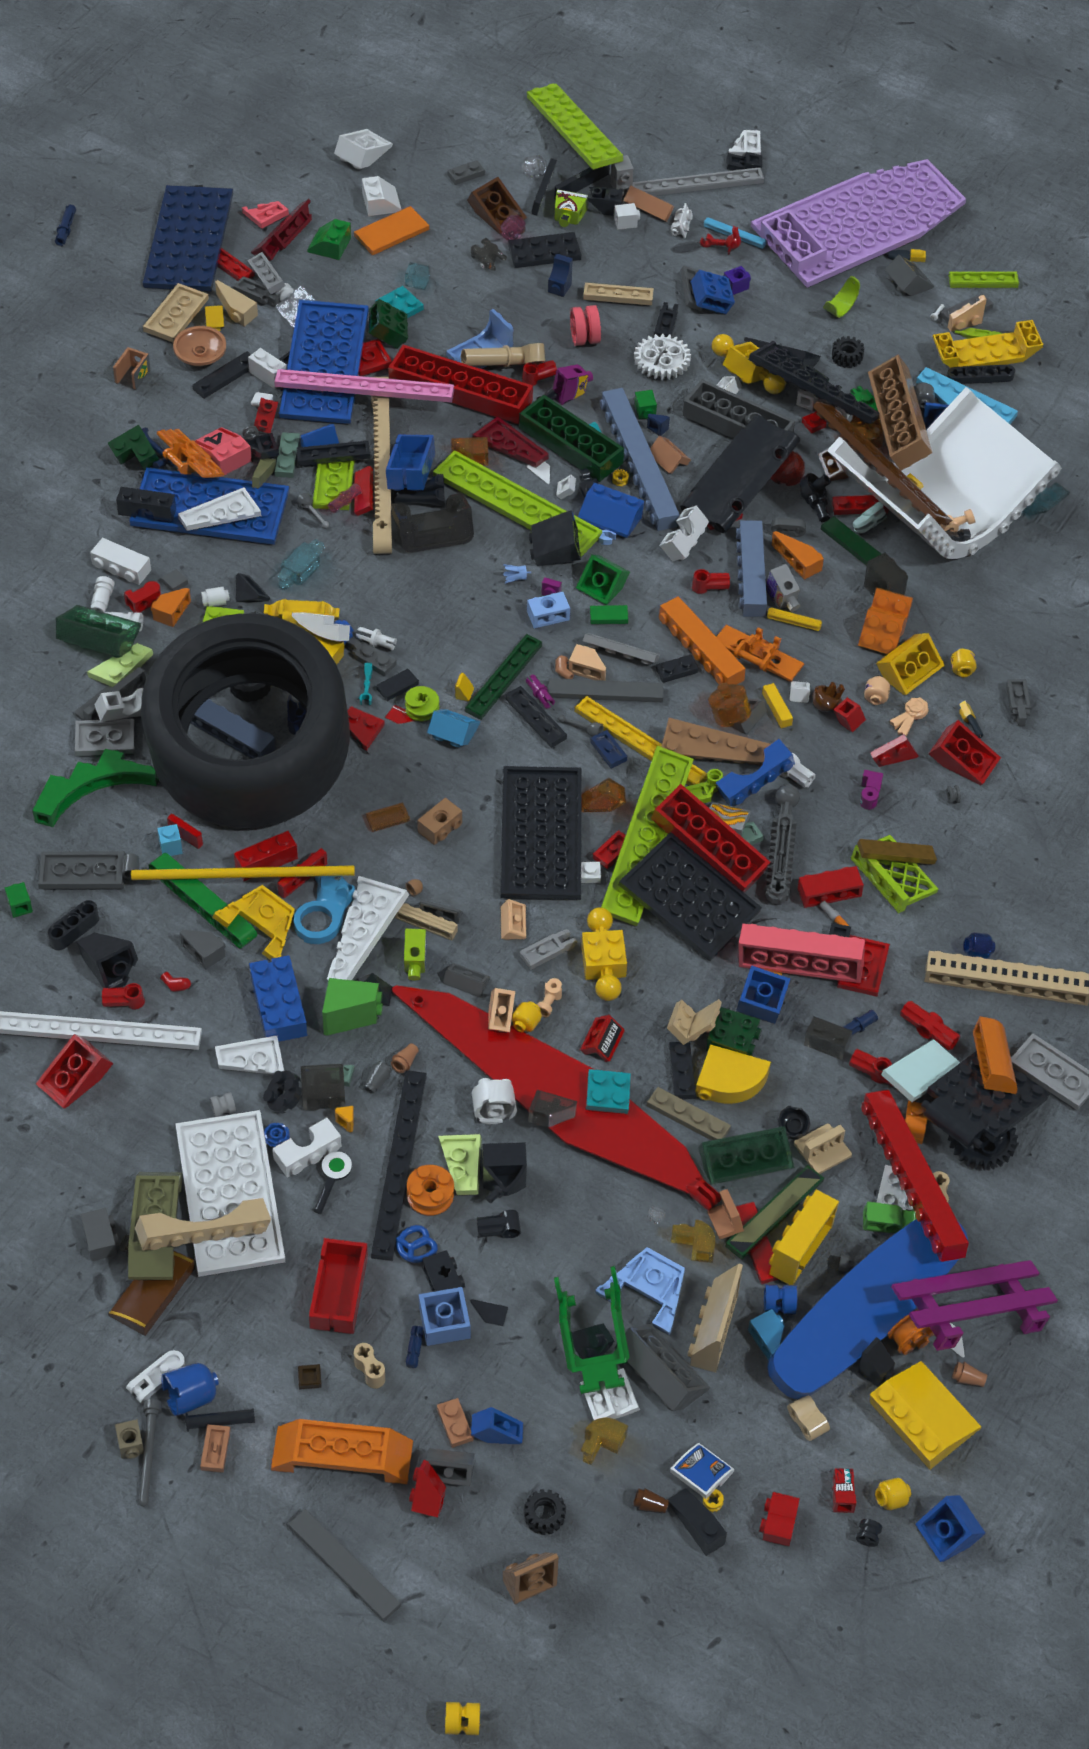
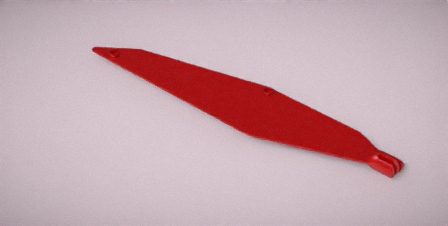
[392,985,721,1211]

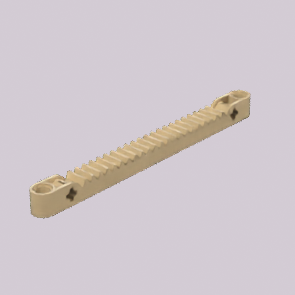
[371,377,392,554]

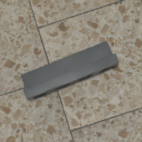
[75,667,146,721]

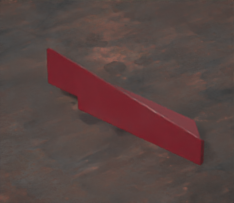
[251,199,312,261]

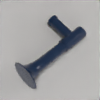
[142,427,176,469]

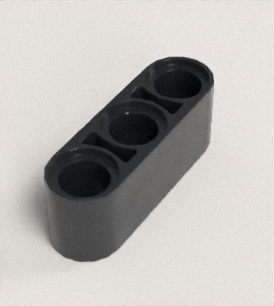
[48,900,99,951]

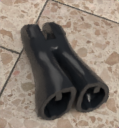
[394,474,445,507]

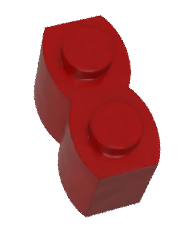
[759,1492,800,1546]

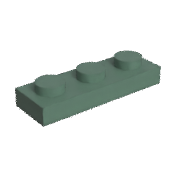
[275,432,300,478]

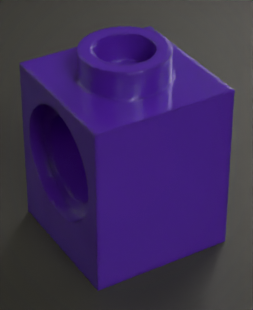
[724,266,751,295]

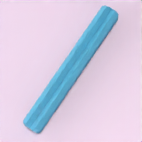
[704,217,766,249]

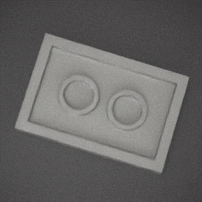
[75,719,135,756]

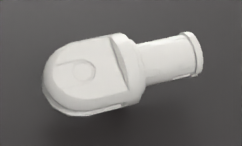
[356,627,397,650]

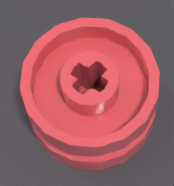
[570,305,601,346]

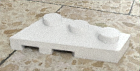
[215,1036,284,1074]

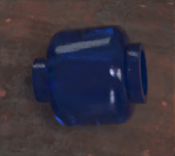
[963,933,995,959]

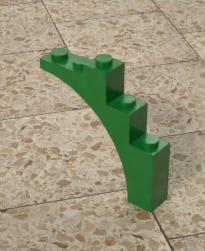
[32,749,159,827]

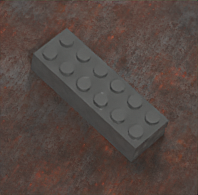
[683,379,795,457]

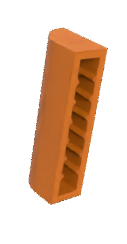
[973,1016,1017,1094]

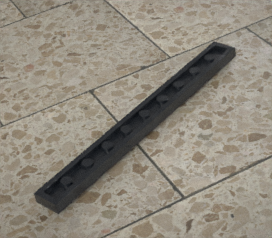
[371,1070,427,1261]

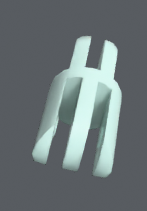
[853,502,887,533]

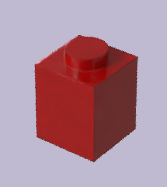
[834,697,866,732]

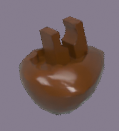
[813,682,845,712]

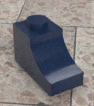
[548,254,573,297]

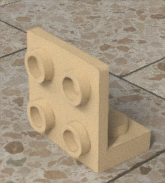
[667,999,722,1045]

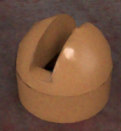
[406,879,423,897]

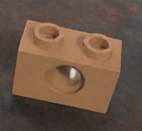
[417,798,462,845]

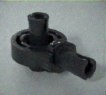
[800,473,831,522]

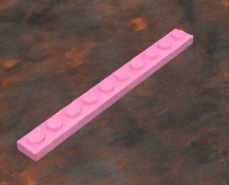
[275,369,454,403]

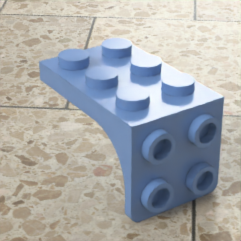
[446,309,514,369]

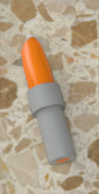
[819,901,849,926]

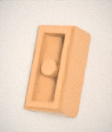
[501,899,526,940]

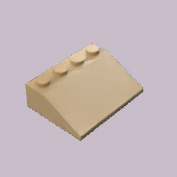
[688,1264,743,1373]

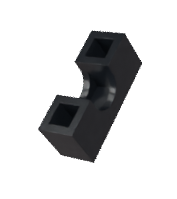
[116,487,176,523]

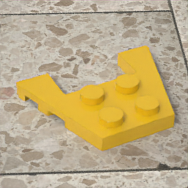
[213,885,295,960]

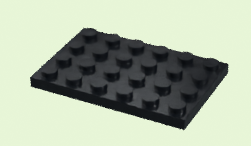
[618,832,762,961]

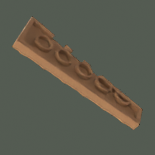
[661,718,771,765]

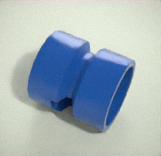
[764,1284,797,1314]

